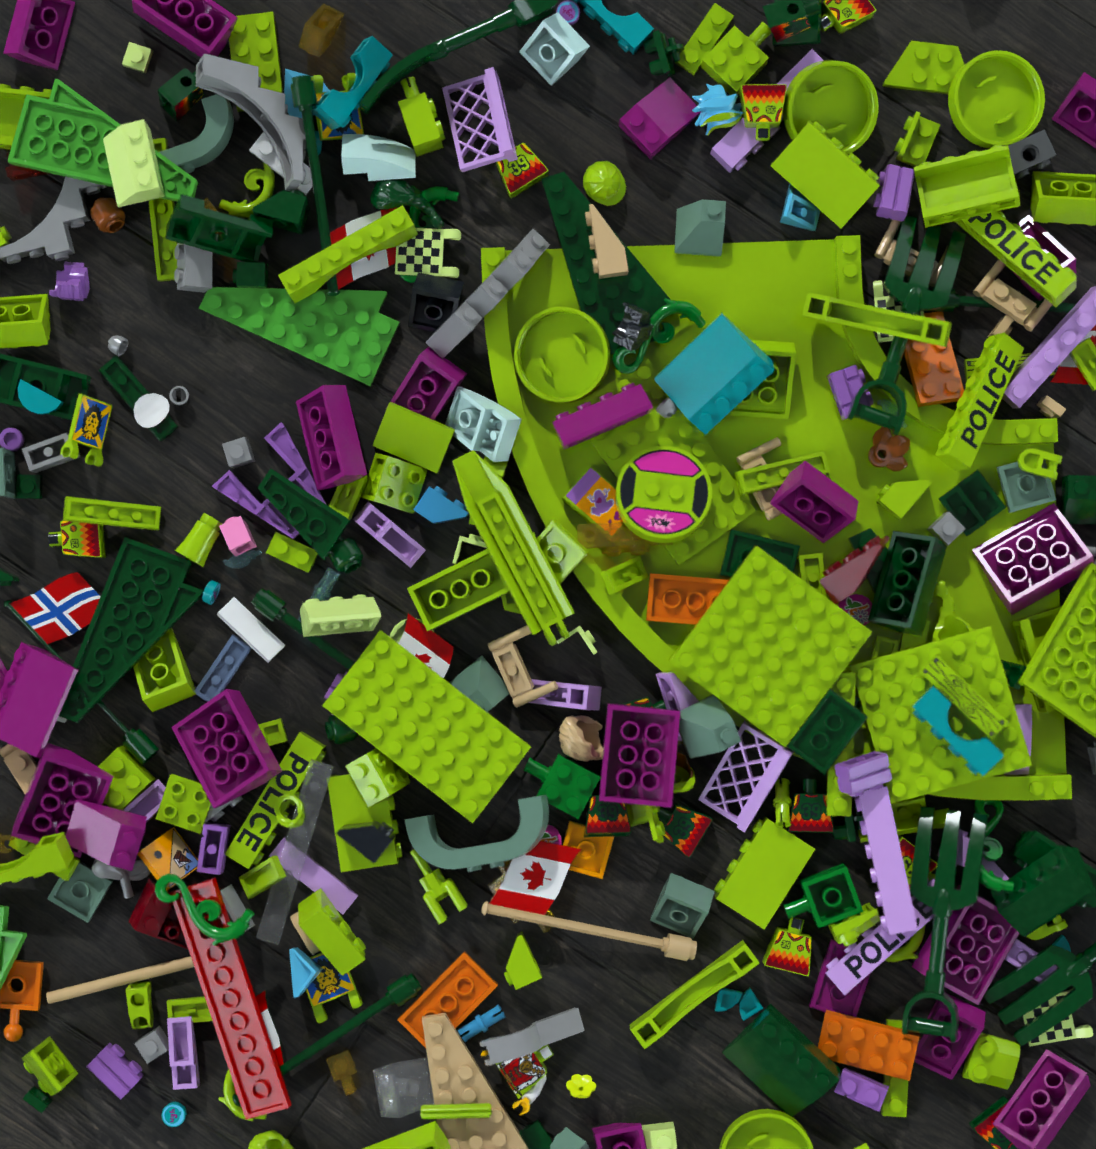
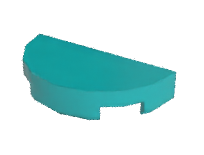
[18,379,64,415]

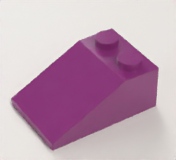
[619,77,701,160]
[1013,215,1076,301]
[386,347,467,420]
[66,799,147,871]
[914,993,986,1080]

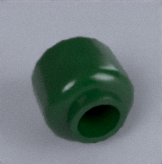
[328,537,363,574]
[325,714,358,744]

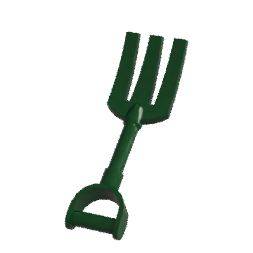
[360,0,558,115]
[847,215,966,435]
[902,806,988,1043]
[984,942,1096,1046]

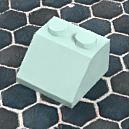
[519,12,590,86]

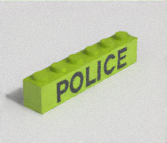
[954,211,1077,307]
[935,333,1024,471]
[225,731,326,869]

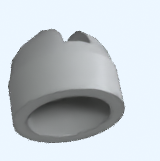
[108,335,128,356]
[169,386,189,405]
[656,397,677,418]

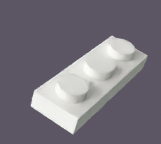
[249,131,313,195]

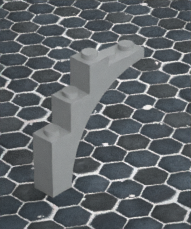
[196,54,307,191]
[0,177,106,264]
[425,229,550,359]

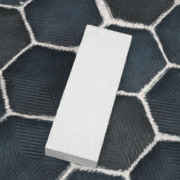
[217,597,285,663]

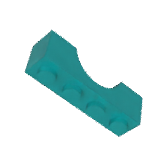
[572,0,654,55]
[312,36,393,130]
[913,685,1004,776]

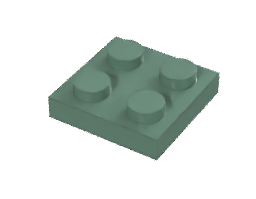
[996,460,1056,513]
[47,861,114,923]

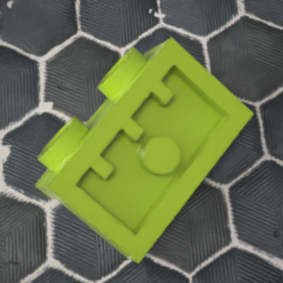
[894,111,940,167]

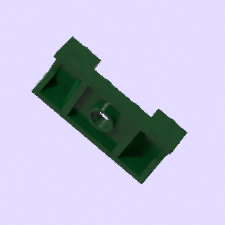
[165,194,273,262]
[0,354,91,421]

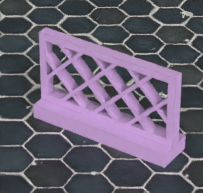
[442,67,518,172]
[698,721,794,832]

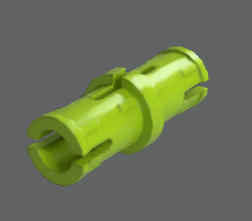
[773,778,792,828]

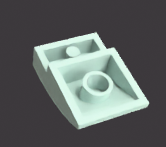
[341,134,416,181]
[445,387,521,462]

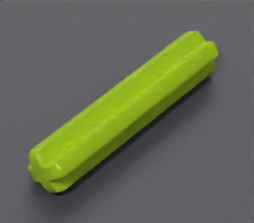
[420,1103,491,1119]

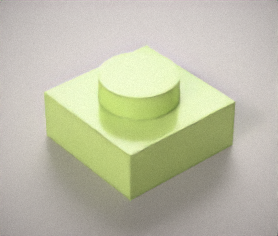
[122,42,153,74]

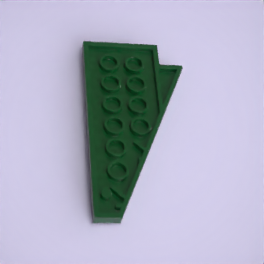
[541,172,671,355]
[59,537,204,723]

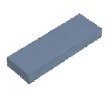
[195,634,252,702]

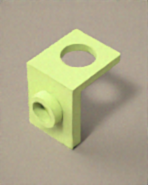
[452,534,487,564]
[556,626,597,655]

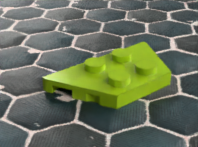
[883,41,965,95]

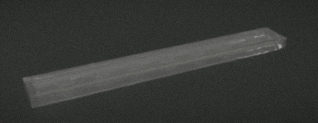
[256,759,334,945]

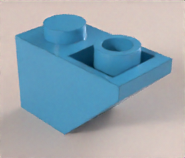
[413,486,469,524]

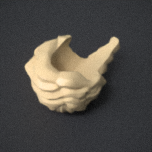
[559,715,603,762]

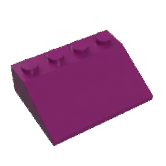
[972,503,1094,615]
[0,642,78,758]
[171,689,282,808]
[599,703,681,808]
[11,743,113,858]
[912,885,1019,1005]

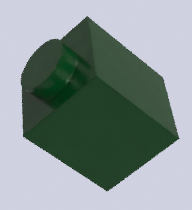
[233,262,268,289]

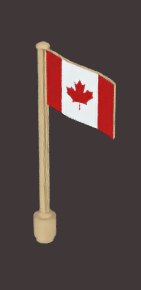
[482,841,697,961]

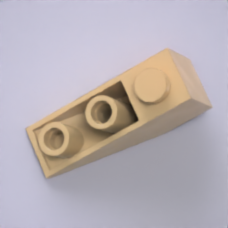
[585,204,628,279]

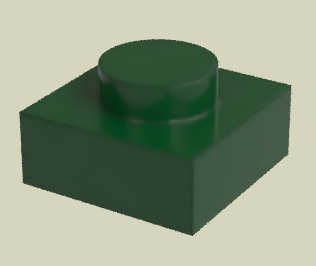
[16,475,42,499]
[23,1086,53,1113]

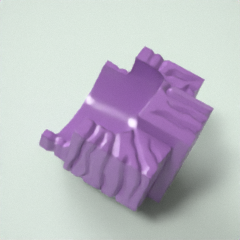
[49,261,90,301]

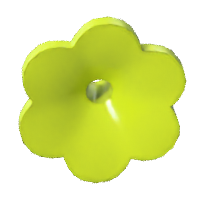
[566,1074,596,1098]

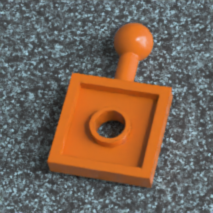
[0,960,44,1042]

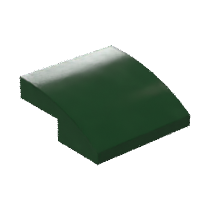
[939,469,1006,536]

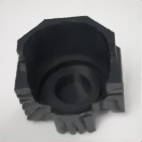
[612,302,654,351]

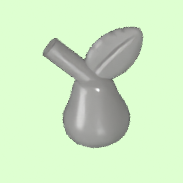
[92,859,151,899]

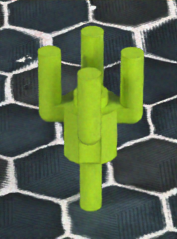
[410,849,468,924]

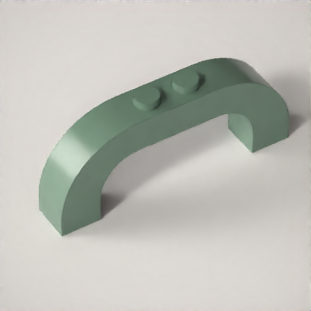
[159,94,234,173]
[405,795,549,872]

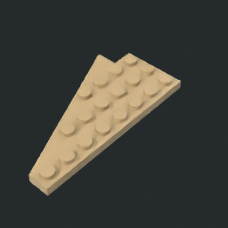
[422,1013,529,1149]

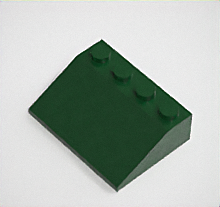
[722,1004,840,1117]

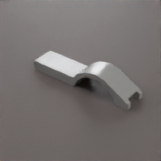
[479,1008,585,1066]

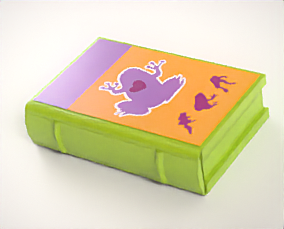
[562,466,624,541]

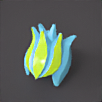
[692,84,743,135]

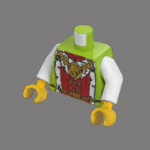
[481,1045,554,1115]

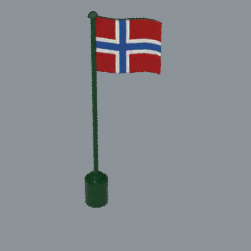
[4,572,160,765]

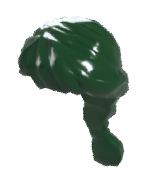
[370,179,445,229]

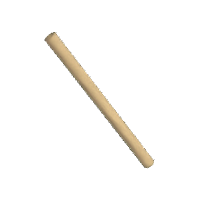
[46,956,194,1004]

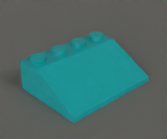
[654,314,774,435]

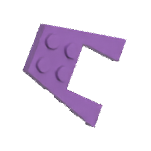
[212,422,327,539]

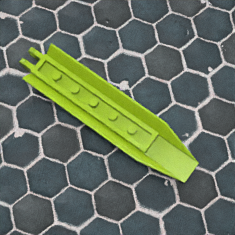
[452,450,575,646]

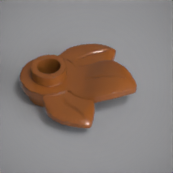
[868,427,910,471]

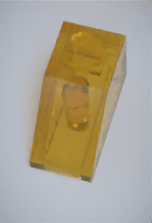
[298,3,344,57]

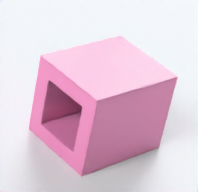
[219,516,257,557]

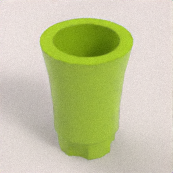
[175,513,222,567]

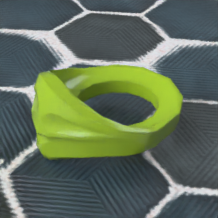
[274,794,305,828]

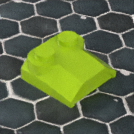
[828,903,880,946]
[961,1032,1021,1090]

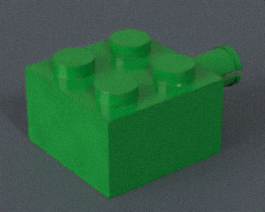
[523,753,600,819]
[783,863,863,928]

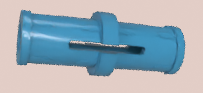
[458,1004,506,1042]

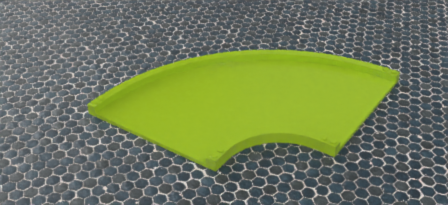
[481,235,1072,800]

